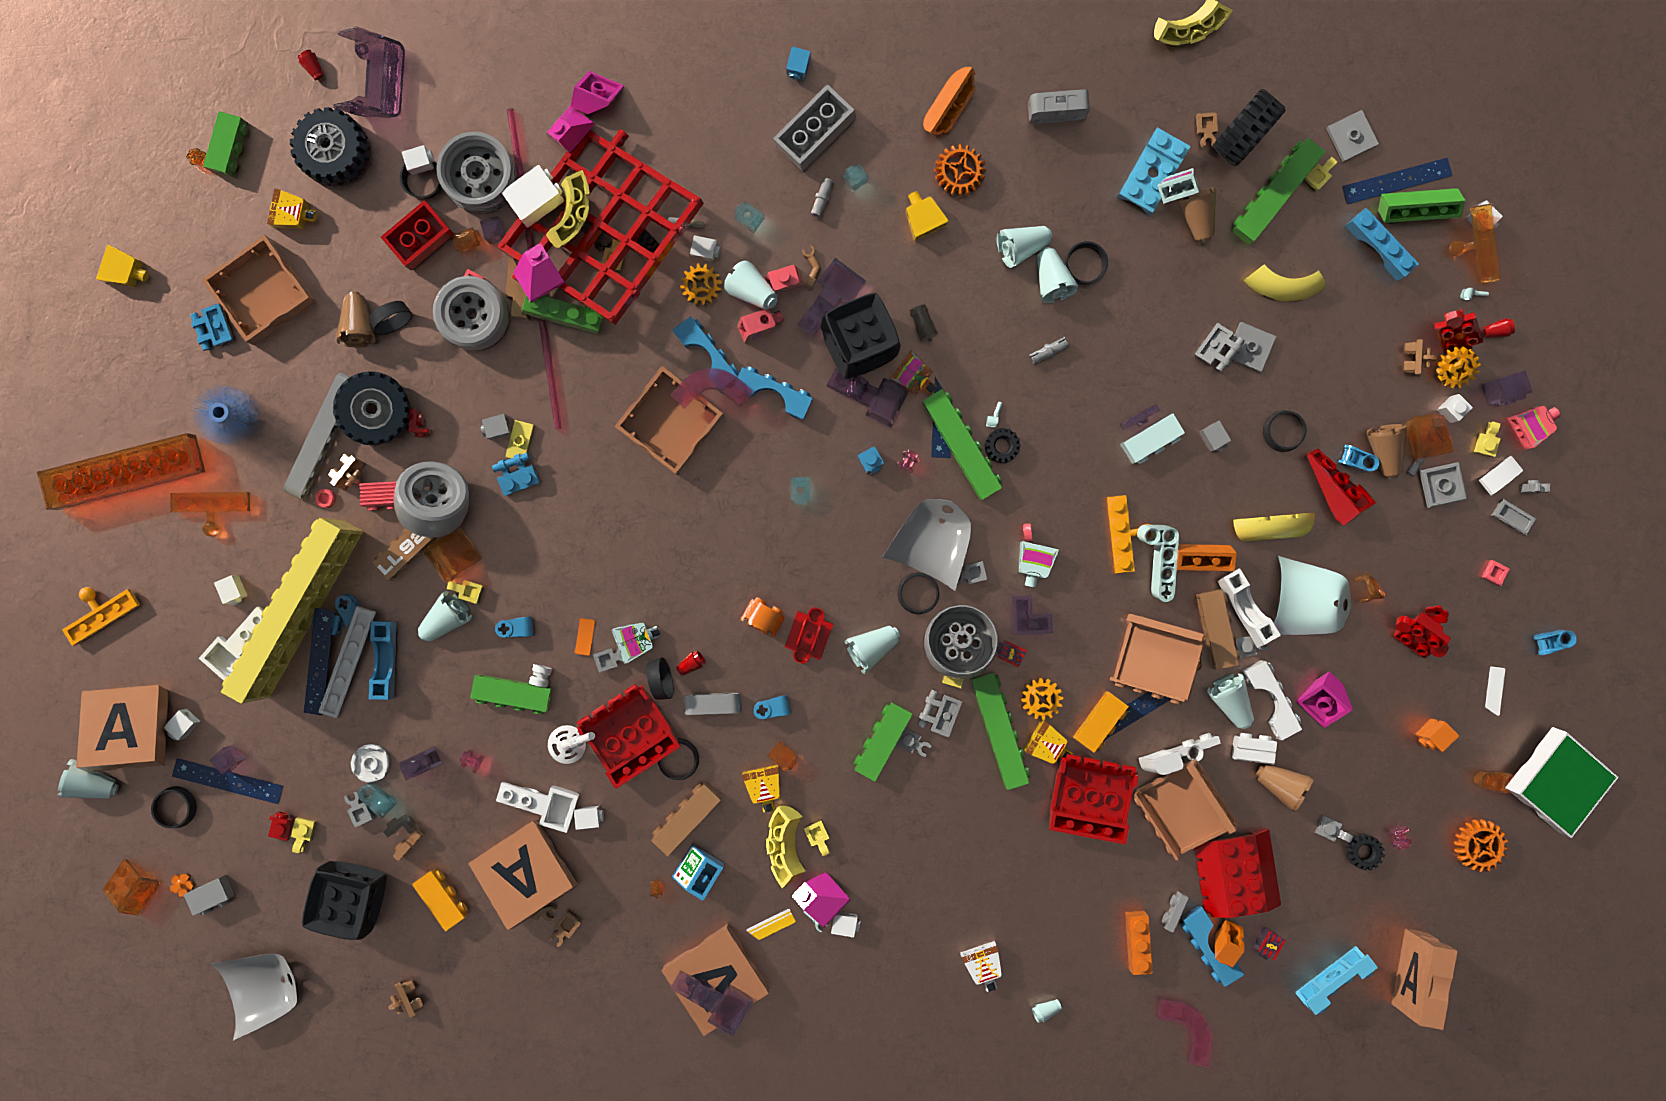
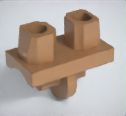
[1404,339,1437,377]
[328,454,365,491]
[388,980,424,1018]

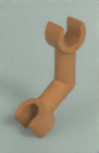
[802,245,821,290]

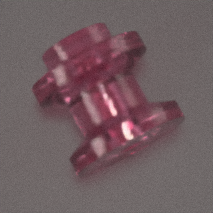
[896,449,920,473]
[459,749,484,773]
[1388,826,1412,850]

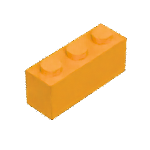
[1073,691,1129,753]
[412,867,468,932]

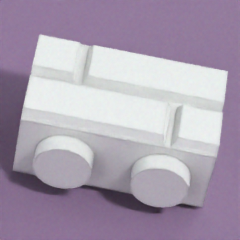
[1231,733,1277,765]

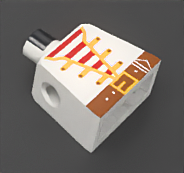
[960,941,1002,992]

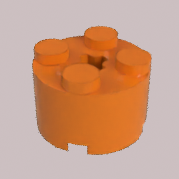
[740,597,785,638]

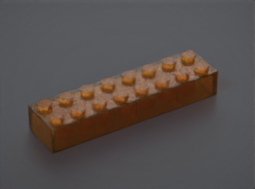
[37,433,205,510]

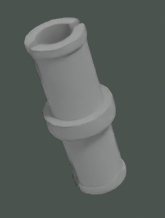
[810,178,835,218]
[1029,337,1069,365]

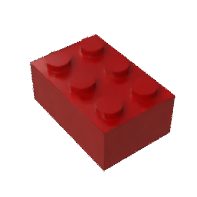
[381,200,454,270]

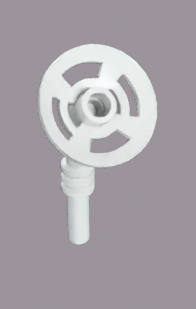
[548,725,595,764]

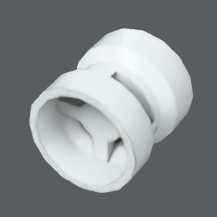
[529,664,552,688]

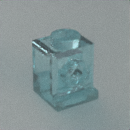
[841,164,868,192]
[734,202,765,233]
[791,477,811,505]

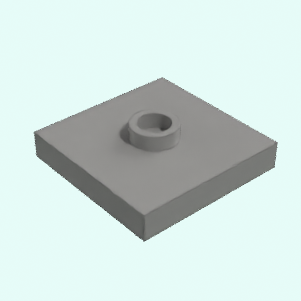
[1326,110,1379,162]
[1226,322,1276,372]
[1419,462,1467,508]

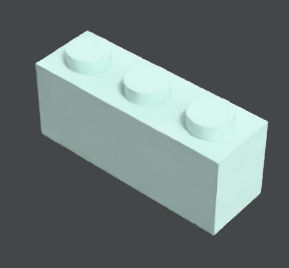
[1120,414,1185,464]

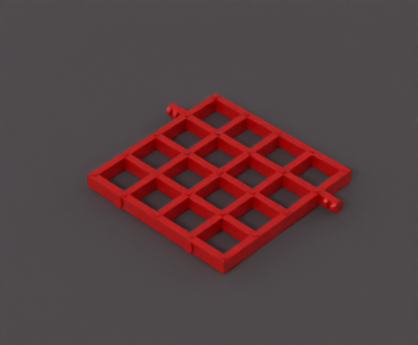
[497,129,704,325]

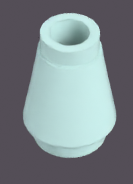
[1032,999,1062,1023]

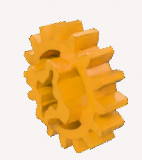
[680,264,722,306]
[1435,347,1481,388]
[1021,678,1063,720]

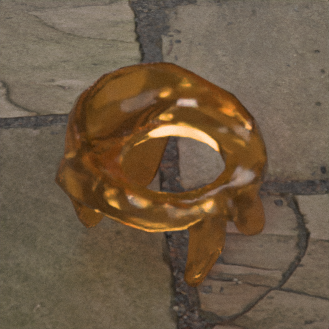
[1353,572,1385,603]

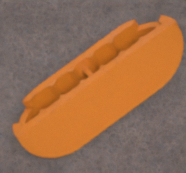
[923,67,976,135]

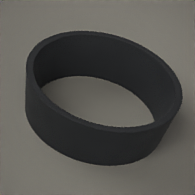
[400,162,442,199]
[1066,241,1108,284]
[369,301,413,335]
[1263,410,1307,452]
[898,572,939,614]
[647,657,673,700]
[658,738,699,780]
[151,786,197,828]

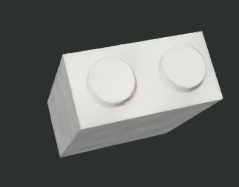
[501,165,565,228]

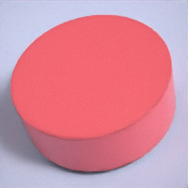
[315,489,336,508]
[1023,523,1033,543]

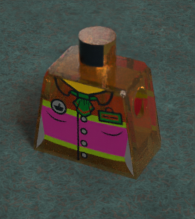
[889,350,937,395]

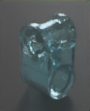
[358,783,396,818]

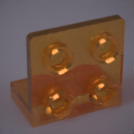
[424,528,482,584]
[102,859,160,916]

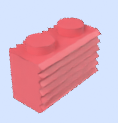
[359,481,397,511]

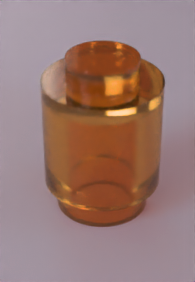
[451,227,482,251]

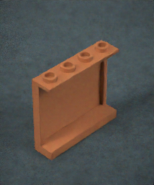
[1110,613,1207,705]
[1134,758,1239,861]

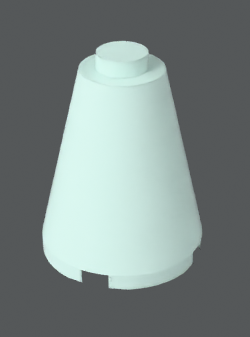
[996,226,1052,268]
[1037,247,1078,303]
[724,261,777,310]
[418,591,472,642]
[845,626,900,674]
[1207,674,1254,729]
[57,759,119,799]

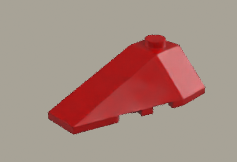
[1307,449,1376,526]

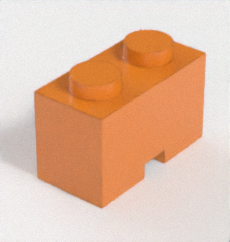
[1415,718,1459,752]
[1215,919,1245,968]

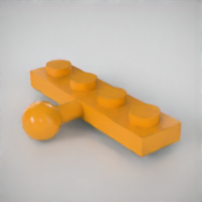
[1107,495,1151,573]
[62,587,140,646]

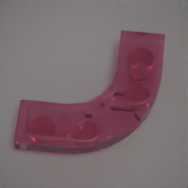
[670,368,752,409]
[1156,998,1212,1067]

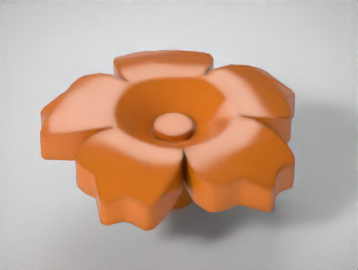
[169,873,194,897]

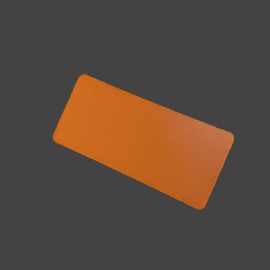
[575,618,595,656]

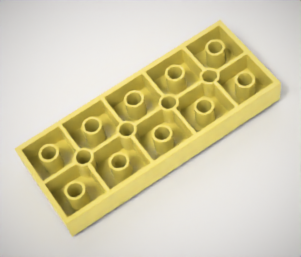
[221,517,364,704]

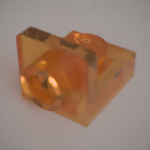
[767,741,798,772]

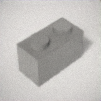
[184,875,235,916]

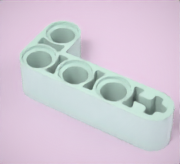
[1137,525,1179,602]

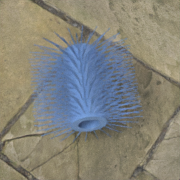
[190,384,261,446]

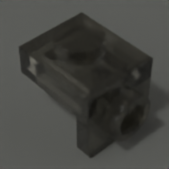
[383,815,418,838]

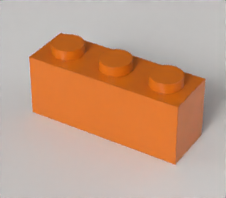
[1177,544,1237,571]
[1125,911,1153,975]

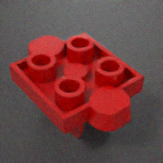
[1434,308,1484,354]
[785,607,833,664]
[1393,613,1451,659]

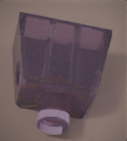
[398,747,443,781]

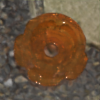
[186,148,206,165]
[650,879,663,899]

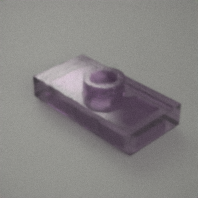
[1120,404,1160,430]

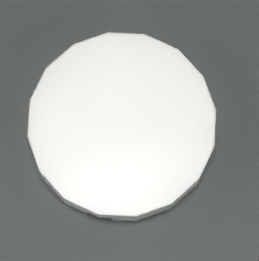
[351,744,391,783]

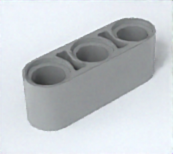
[684,693,740,715]

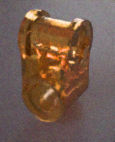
[1473,770,1515,794]

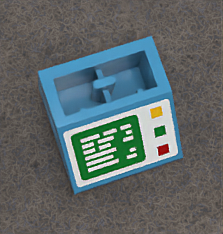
[672,844,725,901]

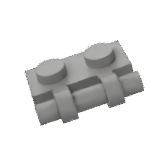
[1195,323,1245,373]
[918,690,962,737]

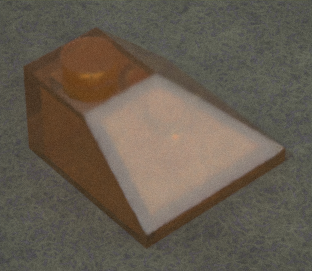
[1405,414,1454,460]

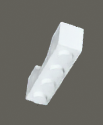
[1217,568,1281,648]
[1241,660,1302,740]

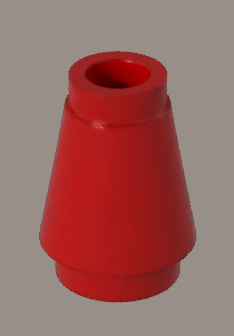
[297,49,325,80]
[1483,318,1515,338]
[676,650,706,676]

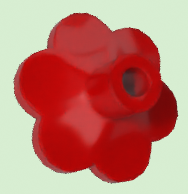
[1425,605,1449,624]

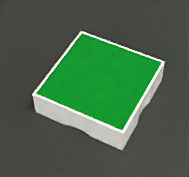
[1506,727,1619,838]

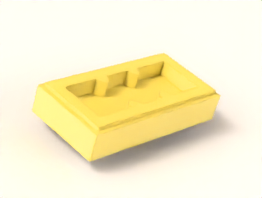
[505,420,535,458]

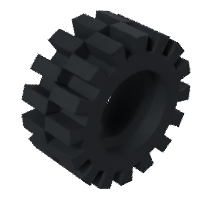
[627,229,659,253]
[985,428,1021,463]
[1345,833,1385,871]

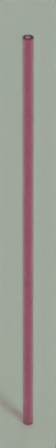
[507,108,562,430]

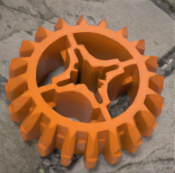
[934,144,986,197]
[1453,819,1509,872]

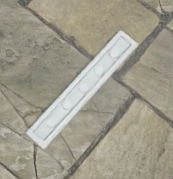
[318,606,376,719]

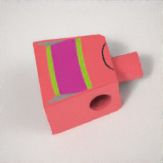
[765,265,805,295]
[737,309,784,343]
[1507,406,1561,449]

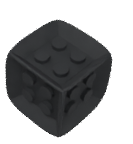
[821,293,901,379]
[302,861,386,940]

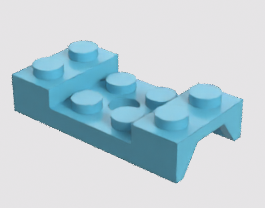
[1117,127,1191,216]
[1295,946,1378,1015]

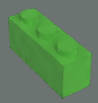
[203,111,248,177]

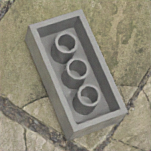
[773,84,856,172]

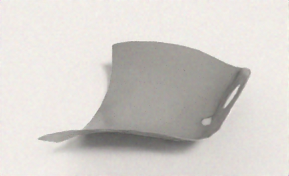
[882,499,971,591]
[209,954,297,1041]

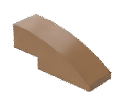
[505,258,530,321]

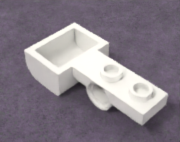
[199,607,264,680]
[1138,733,1221,775]
[496,782,579,833]

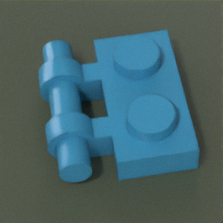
[190,303,234,351]
[492,453,541,496]

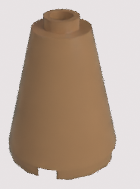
[1177,187,1216,243]
[336,292,376,348]
[1366,424,1407,479]
[1256,764,1314,812]

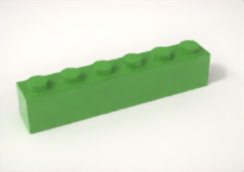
[1232,138,1326,245]
[922,389,1002,501]
[970,672,1031,790]

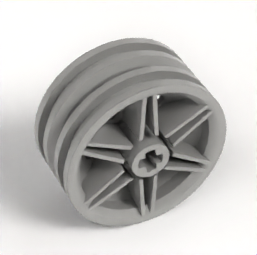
[437,132,517,214]

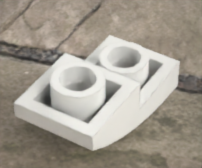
[1479,456,1524,495]

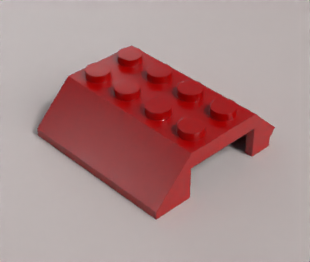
[577,684,681,790]
[1049,754,1139,845]
[1195,829,1281,918]

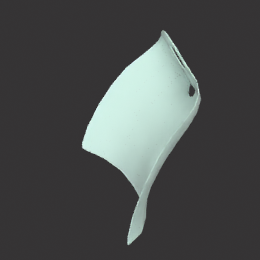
[1274,556,1351,635]

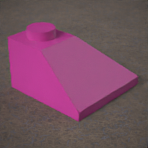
[570,71,624,114]
[546,106,595,153]
[513,243,565,303]
[1297,671,1352,728]
[792,872,851,928]

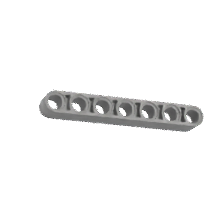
[283,372,350,500]

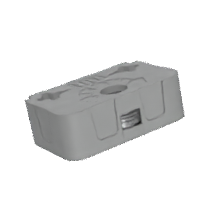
[1028,90,1090,124]

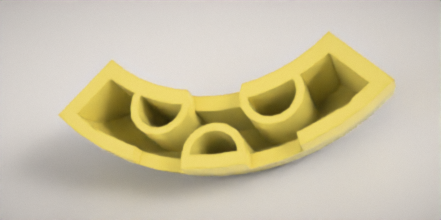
[1154,0,1233,45]
[546,170,589,248]
[1244,264,1326,302]
[1233,513,1315,542]
[766,806,806,888]

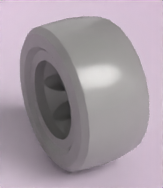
[433,276,509,351]
[393,461,469,538]
[924,605,998,679]

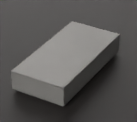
[1491,499,1536,535]

